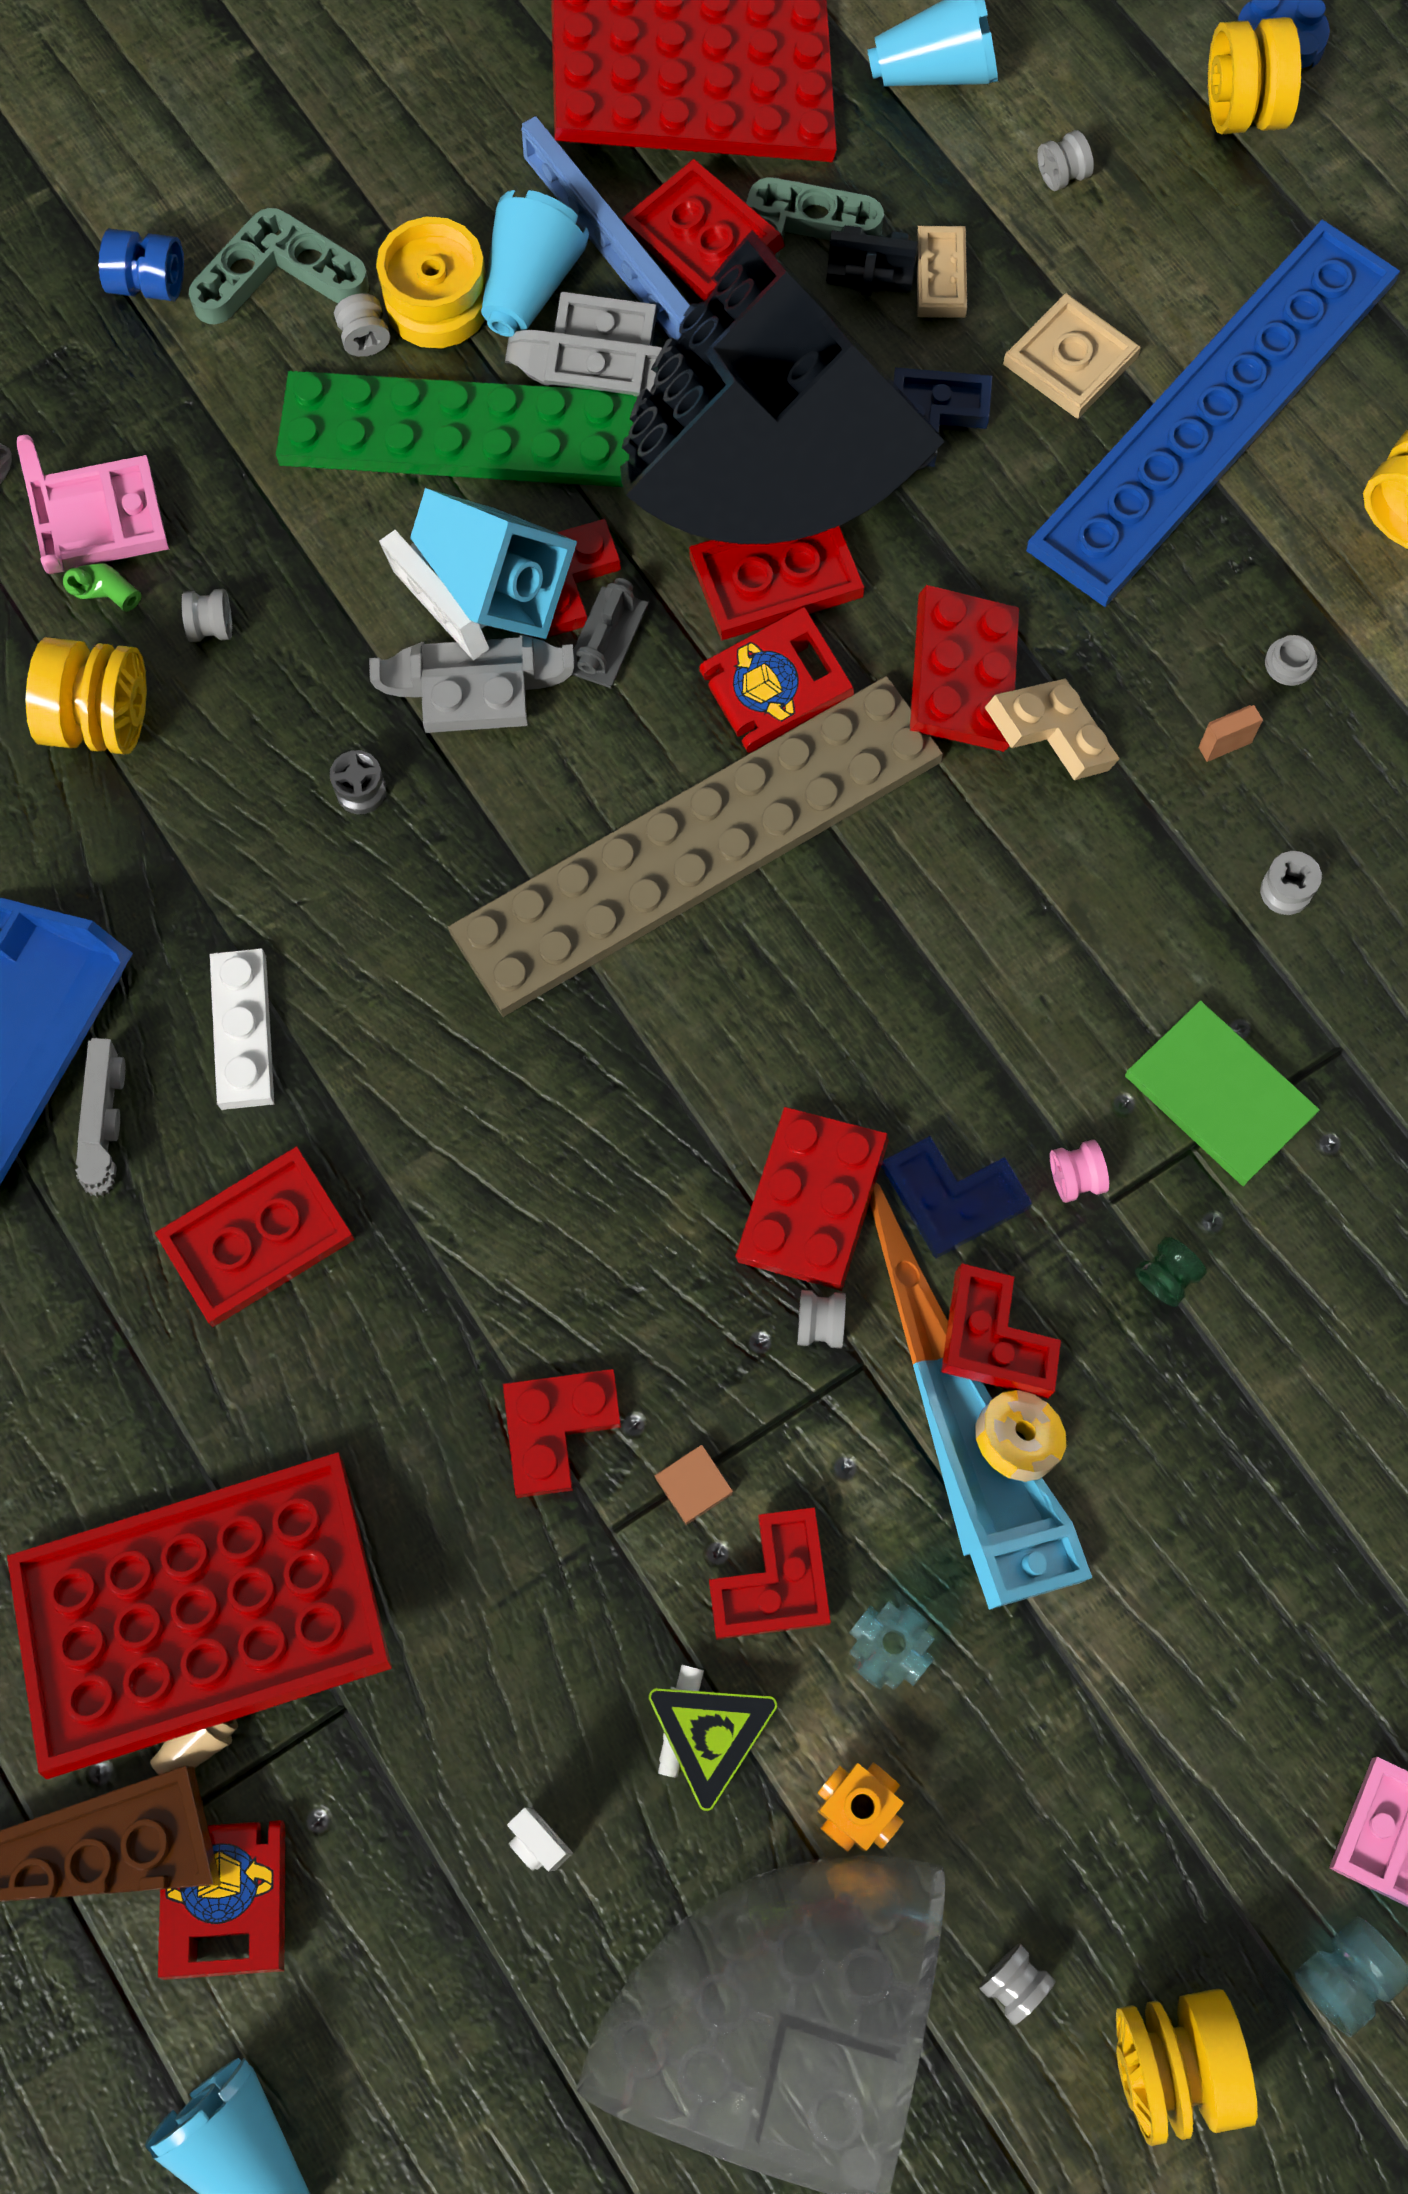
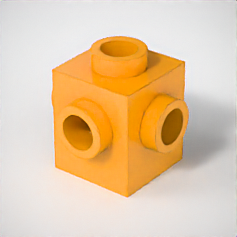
[817,1762,904,1852]

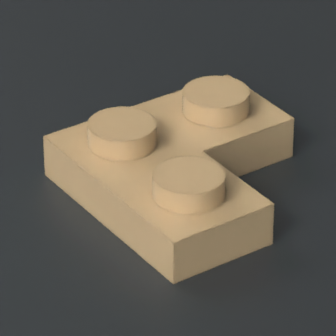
[985,678,1120,780]

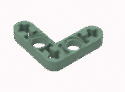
[746,177,884,257]
[188,208,369,324]

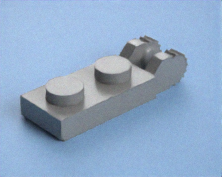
[75,1038,125,1198]

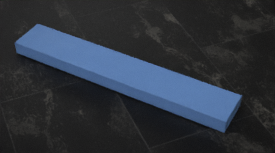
[522,116,690,341]

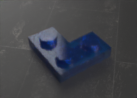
[882,1136,1033,1259]

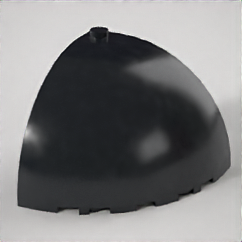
[620,230,945,544]

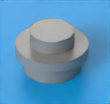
[1265,635,1317,686]

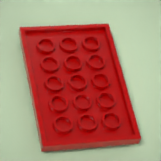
[551,0,837,162]
[7,1452,392,1780]

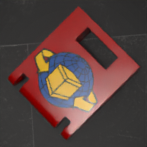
[699,607,854,753]
[158,1820,285,1980]

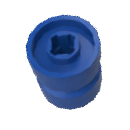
[99,228,184,302]

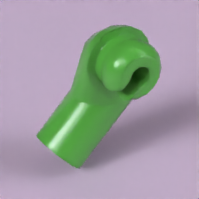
[63,563,141,612]

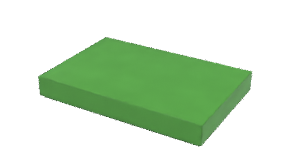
[1125,1000,1320,1187]

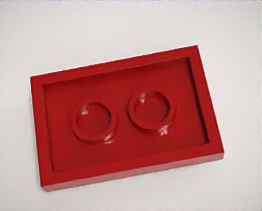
[622,159,785,301]
[689,526,864,641]
[910,585,1019,752]
[735,1107,889,1291]
[155,1146,355,1327]

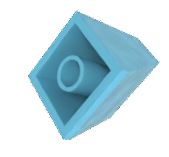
[410,488,577,639]

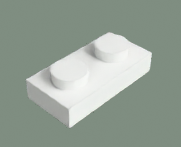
[507,1807,573,1872]

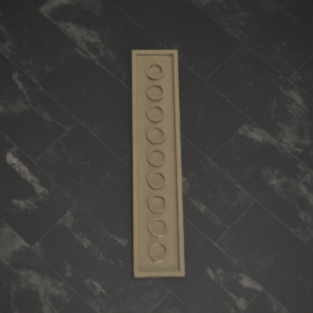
[448,676,943,1017]

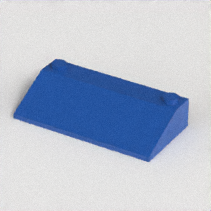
[0,898,133,1185]

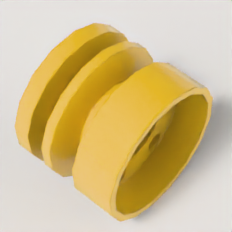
[26,637,147,754]
[1116,1989,1258,2146]

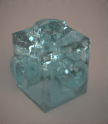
[849,1601,935,1690]

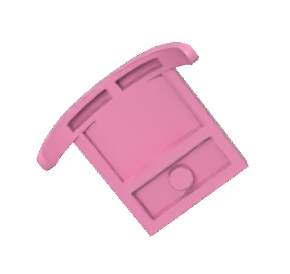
[17,435,169,574]
[1329,1757,1408,1907]

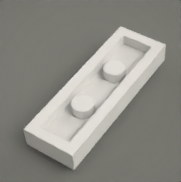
[379,530,490,661]
[210,949,274,1110]

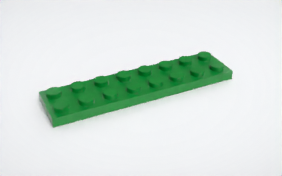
[276,371,638,487]

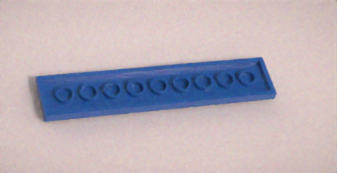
[1026,219,1400,607]

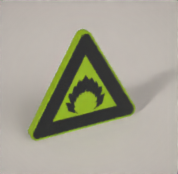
[649,1688,777,1811]

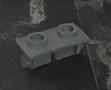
[572,578,648,688]

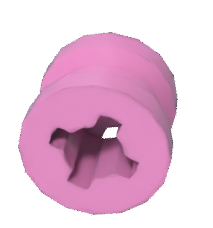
[1050,1140,1109,1203]

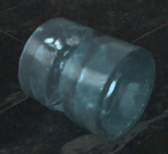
[1294,1916,1408,2038]

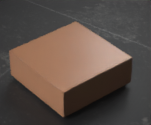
[1198,705,1263,762]
[655,1445,733,1525]

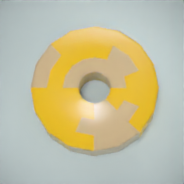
[975,1390,1066,1482]

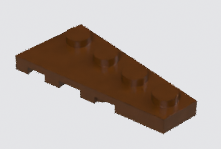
[0,1766,221,1902]

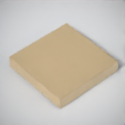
[1003,293,1141,419]

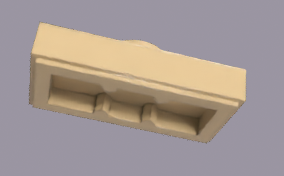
[917,226,967,318]

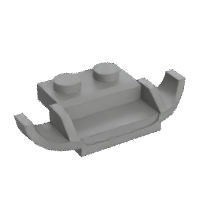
[505,292,662,396]
[369,635,574,733]

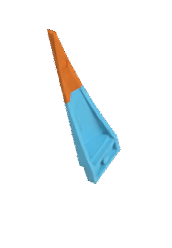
[870,1182,1092,1610]

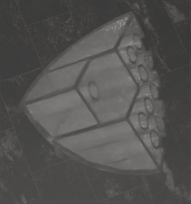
[576,1854,945,2194]

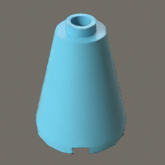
[867,0,998,86]
[481,190,589,337]
[145,2058,310,2194]

